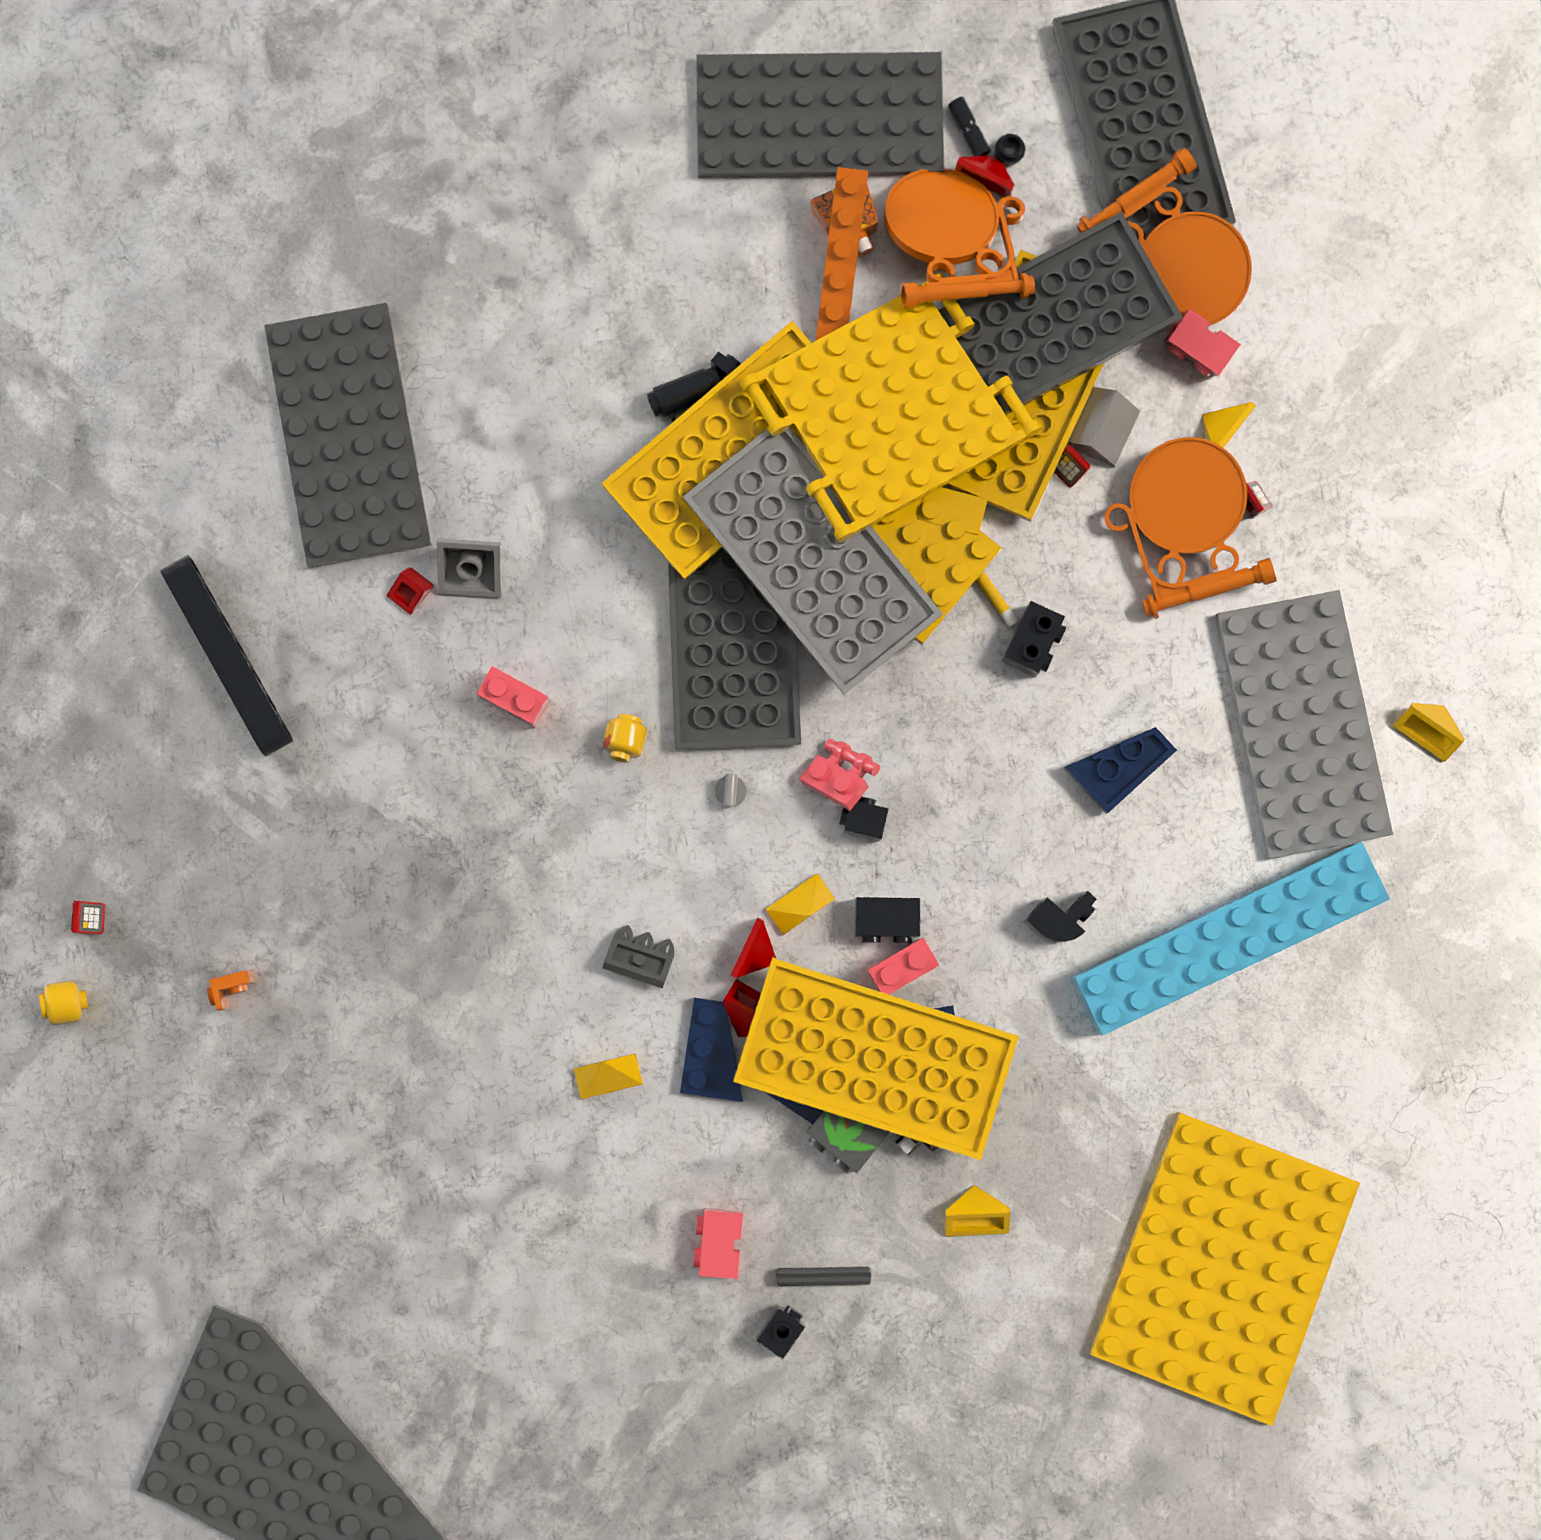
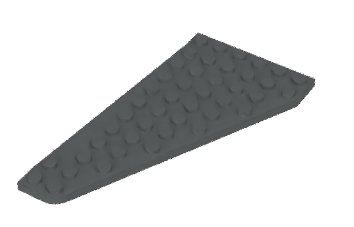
[137,1305,448,1540]

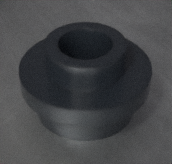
[994,134,1026,165]

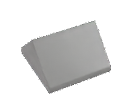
[1067,387,1140,467]
[436,538,505,598]

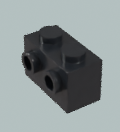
[1002,601,1067,677]

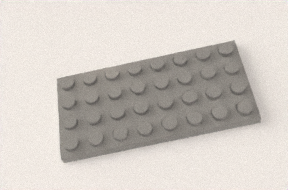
[683,417,943,695]
[1215,590,1393,859]

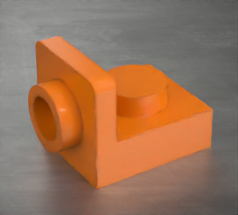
[207,970,256,1011]

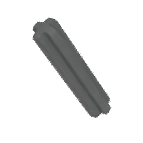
[776,1266,871,1287]

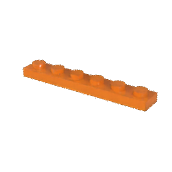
[815,167,868,341]

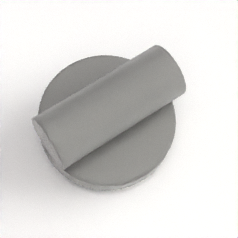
[715,774,746,807]

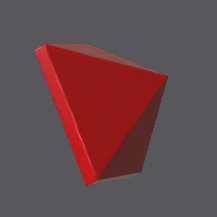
[955,155,1015,198]
[730,918,776,978]
[722,979,761,1037]

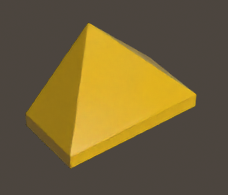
[1202,402,1256,448]
[1393,703,1465,762]
[765,873,835,935]
[574,1053,643,1099]
[945,1185,1010,1237]

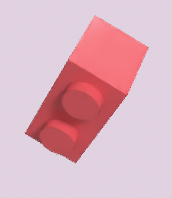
[1163,309,1241,378]
[477,666,550,728]
[866,938,939,994]
[693,1208,743,1279]

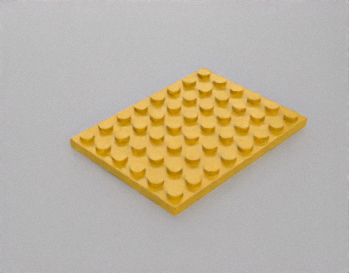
[1089,1112,1360,1426]

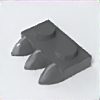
[602,925,674,989]

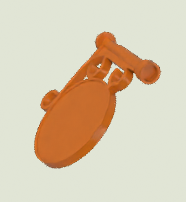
[1076,147,1252,326]
[884,168,1035,309]
[1104,437,1277,619]

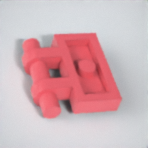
[799,739,880,811]

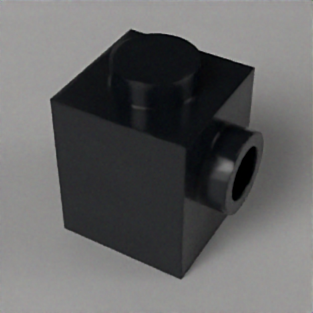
[839,797,889,841]
[756,1305,805,1359]

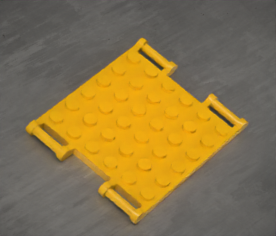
[739,273,1042,543]

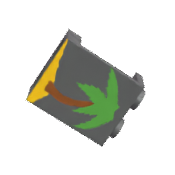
[806,1111,890,1173]

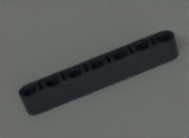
[160,555,293,757]

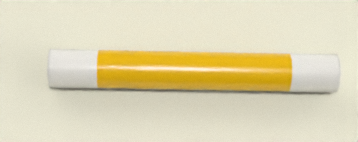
[976,571,1019,628]

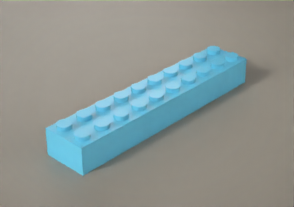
[1070,842,1390,1036]

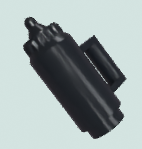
[646,367,728,422]

